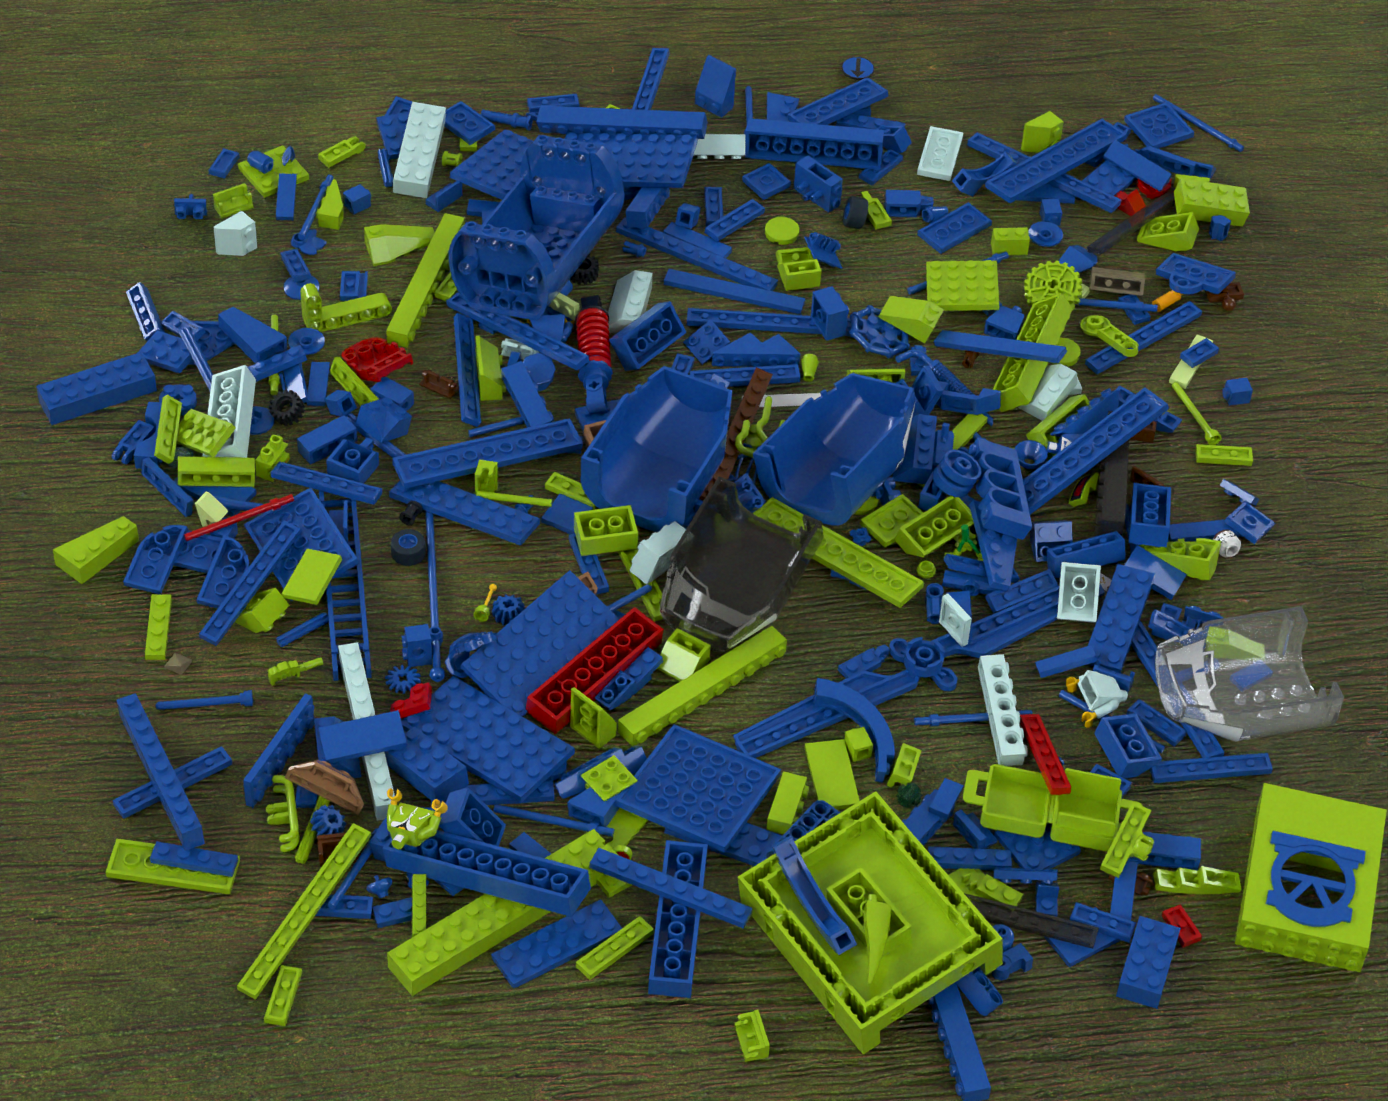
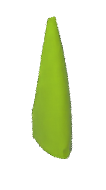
[863,894,891,985]

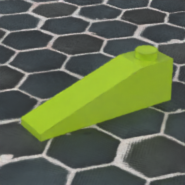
[364,224,435,266]

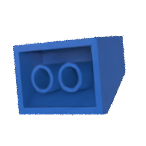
[1094,714,1162,778]
[314,717,361,778]

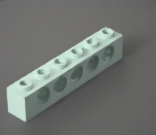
[978,654,1028,766]

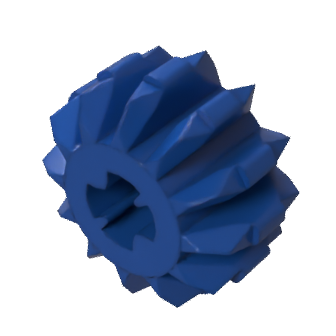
[492,594,525,626]
[310,805,347,835]

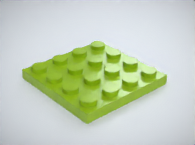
[926,260,999,311]

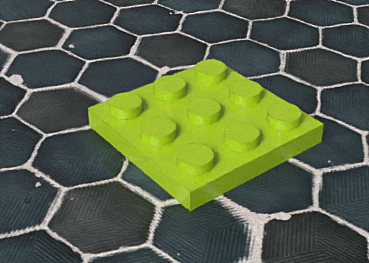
[238,145,309,198]

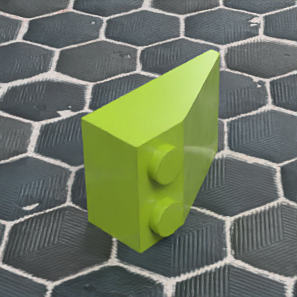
[1137,212,1199,251]
[878,296,944,343]
[570,687,617,749]

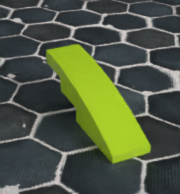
[1153,866,1242,894]

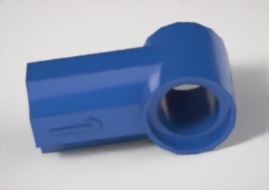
[924,583,944,624]

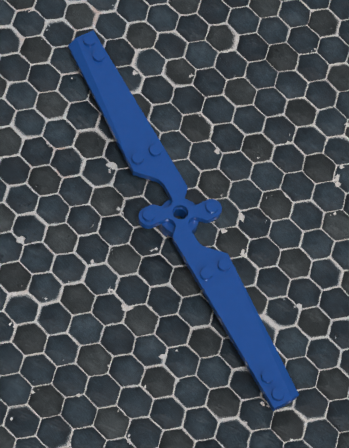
[733,583,1105,758]

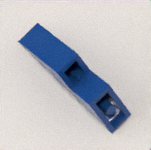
[712,332,800,367]
[1051,388,1119,437]

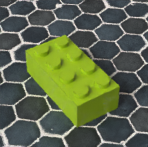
[1174,178,1250,227]

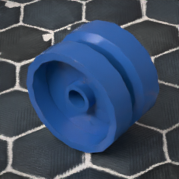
[933,450,982,498]

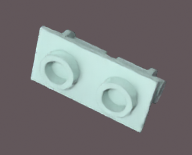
[501,338,539,360]

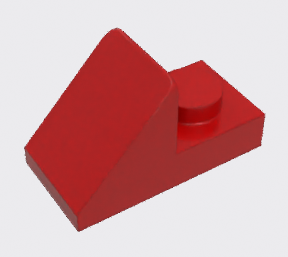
[1114,189,1148,220]

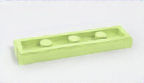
[1169,334,1213,389]

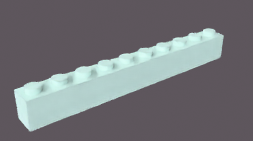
[338,642,395,821]

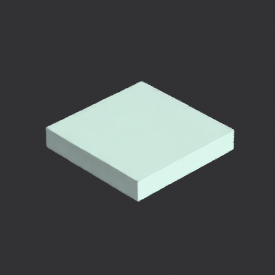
[939,594,972,647]

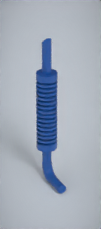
[895,349,993,427]

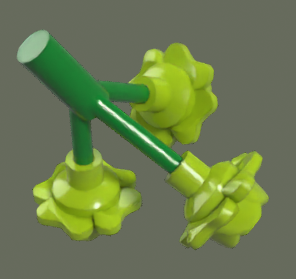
[943,524,983,561]

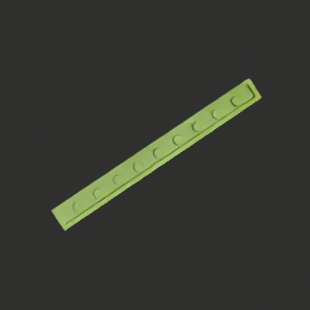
[237,823,371,1000]

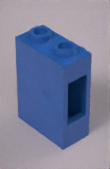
[794,155,843,213]

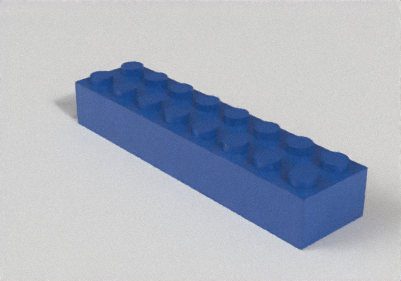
[745,118,884,170]
[648,840,708,998]

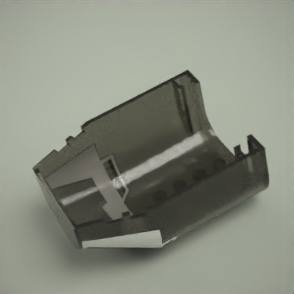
[659,476,824,652]

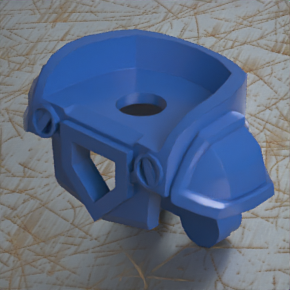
[445,631,497,678]

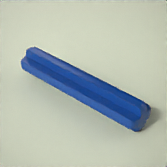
[378,148,393,187]
[276,613,329,647]

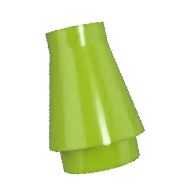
[801,354,819,382]

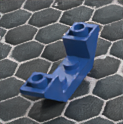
[936,381,1001,415]

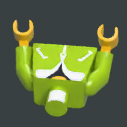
[387,788,448,850]

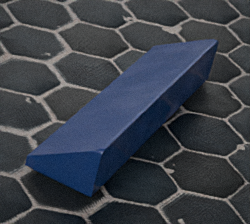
[1104,140,1172,192]
[126,282,165,341]

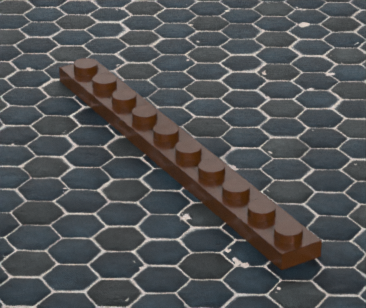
[699,367,773,507]

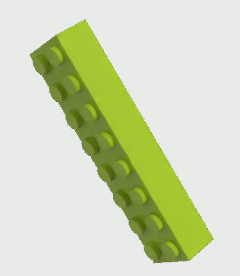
[993,293,1073,412]

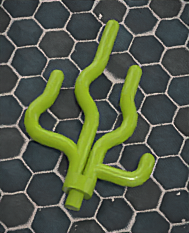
[735,396,785,479]

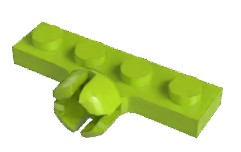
[1100,802,1154,878]

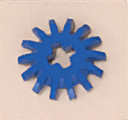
[385,665,421,694]

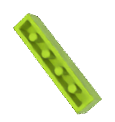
[412,874,426,937]

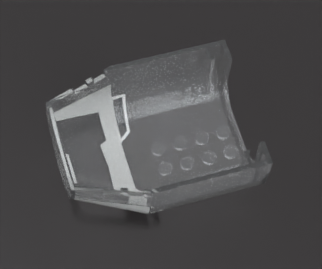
[1155,606,1344,742]

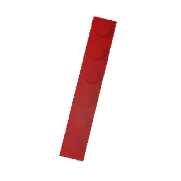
[1020,714,1072,795]

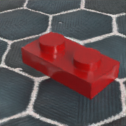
[1161,904,1202,948]

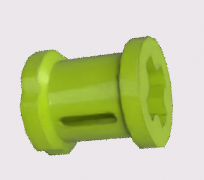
[442,151,463,167]

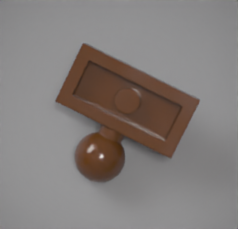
[1204,282,1244,311]

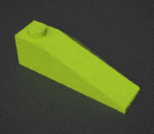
[1138,538,1221,580]

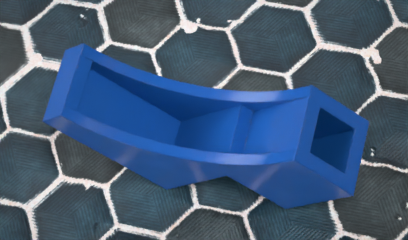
[952,151,1017,197]

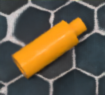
[1152,290,1183,312]

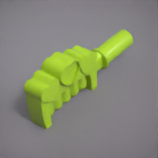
[268,657,323,686]

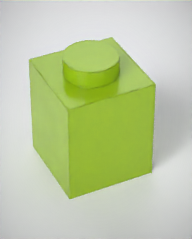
[844,727,873,762]

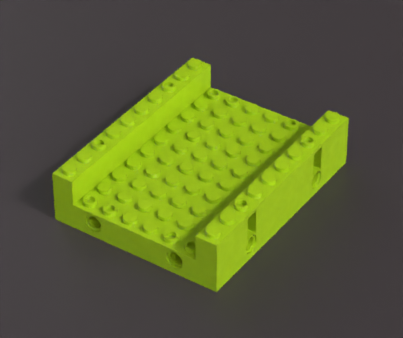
[738,791,1003,1054]

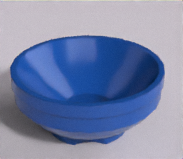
[1015,440,1048,470]

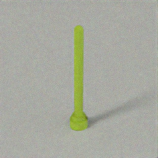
[1172,382,1222,445]

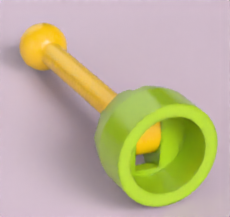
[473,584,497,622]

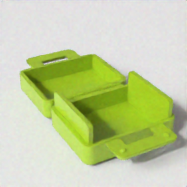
[963,764,1142,852]

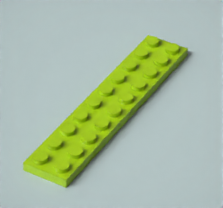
[748,497,924,608]

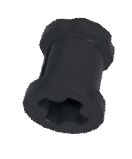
[399,500,423,526]

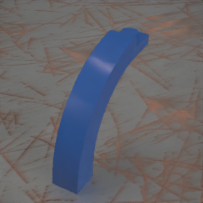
[814,678,895,782]
[772,836,857,955]

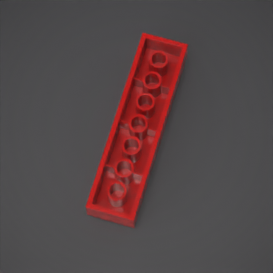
[526,607,664,734]

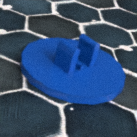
[250,406,274,435]

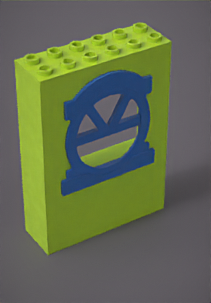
[1235,783,1387,972]

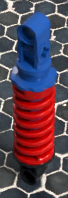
[575,295,613,414]

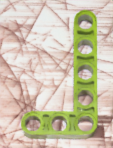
[300,283,392,332]

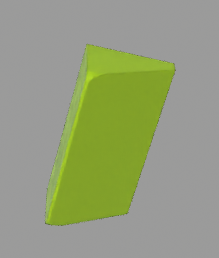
[776,247,813,264]

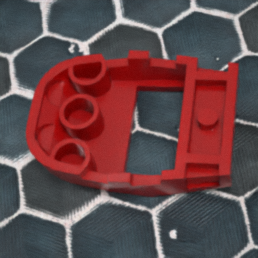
[341,337,413,382]

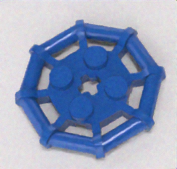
[849,305,910,359]

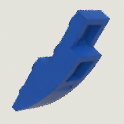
[594,647,664,711]

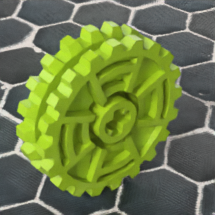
[1024,261,1082,310]

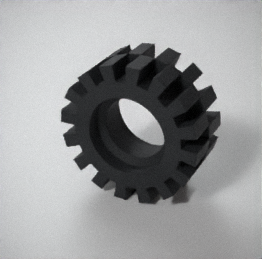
[569,254,599,285]
[269,390,305,426]

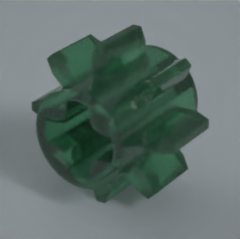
[896,783,922,808]

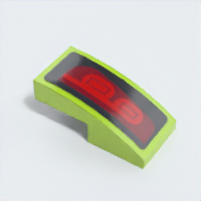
[1068,472,1099,507]

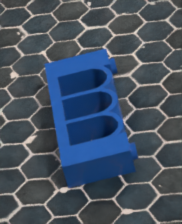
[968,438,1032,540]

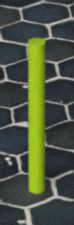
[476,491,552,507]

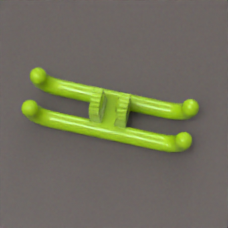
[266,775,300,853]

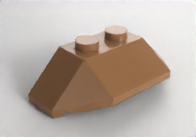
[285,760,364,815]

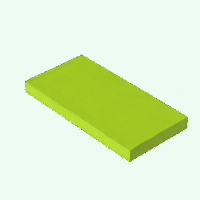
[804,739,860,810]

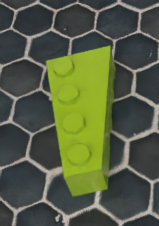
[53,516,139,584]

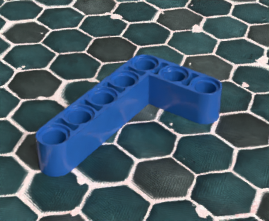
[763,800,840,861]

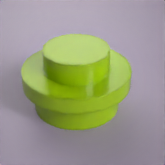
[916,560,936,579]

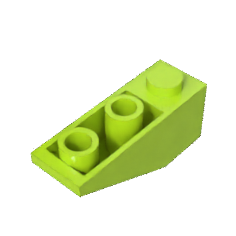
[316,179,344,230]

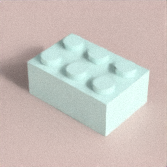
[630,521,692,584]

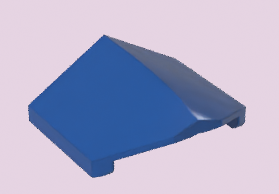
[1059,245,1097,274]

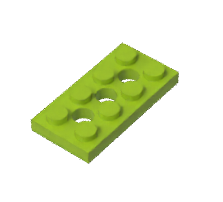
[176,409,236,458]

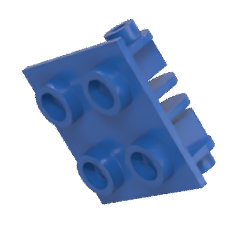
[804,232,843,269]
[683,320,731,365]
[1182,606,1224,635]

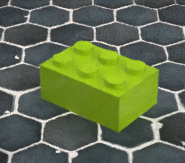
[574,505,638,556]

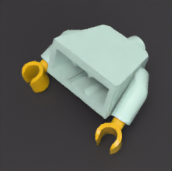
[1066,670,1128,728]

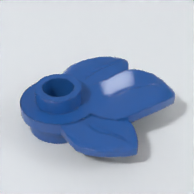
[291,229,327,255]

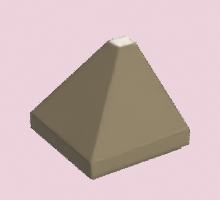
[164,653,192,675]

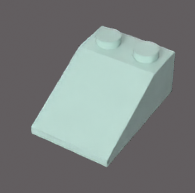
[1057,562,1101,623]

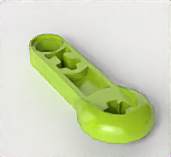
[1080,315,1138,357]

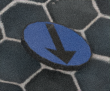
[841,57,875,80]

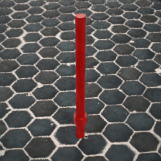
[184,494,294,541]

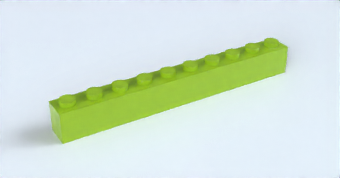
[386,213,465,348]
[618,626,787,746]

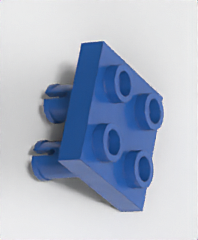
[717,473,766,525]

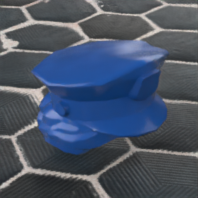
[523,353,556,391]

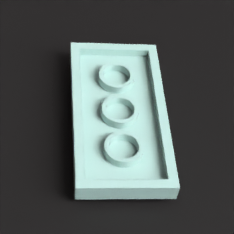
[917,126,963,181]

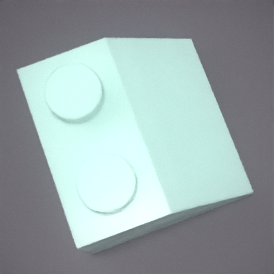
[214,211,257,256]

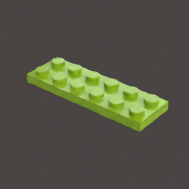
[106,839,240,894]

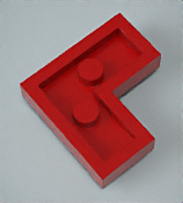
[390,682,432,718]

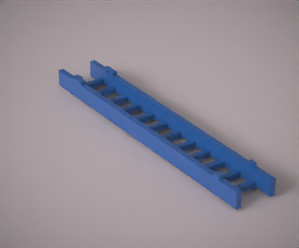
[319,480,372,681]

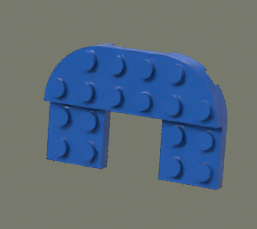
[123,525,250,609]

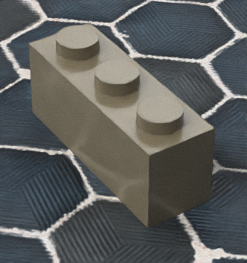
[1089,267,1145,296]

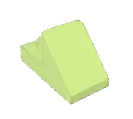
[195,491,228,527]

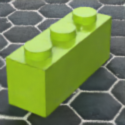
[767,771,809,835]

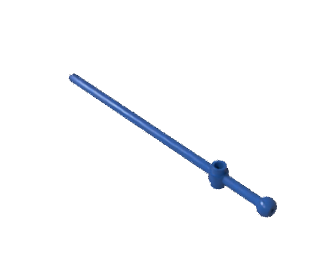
[426,511,445,682]

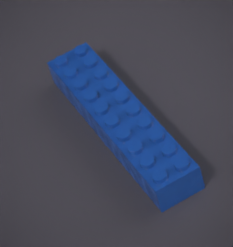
[382,830,591,917]

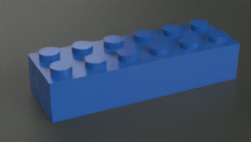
[36,352,157,425]

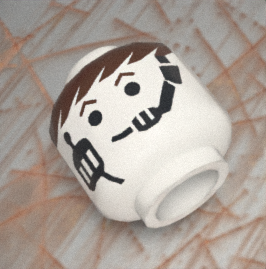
[1213,529,1241,558]

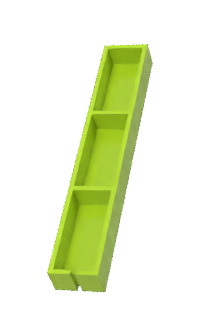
[387,829,618,996]

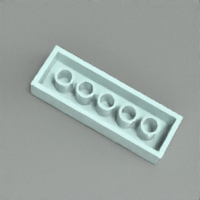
[393,102,446,198]
[202,365,256,458]

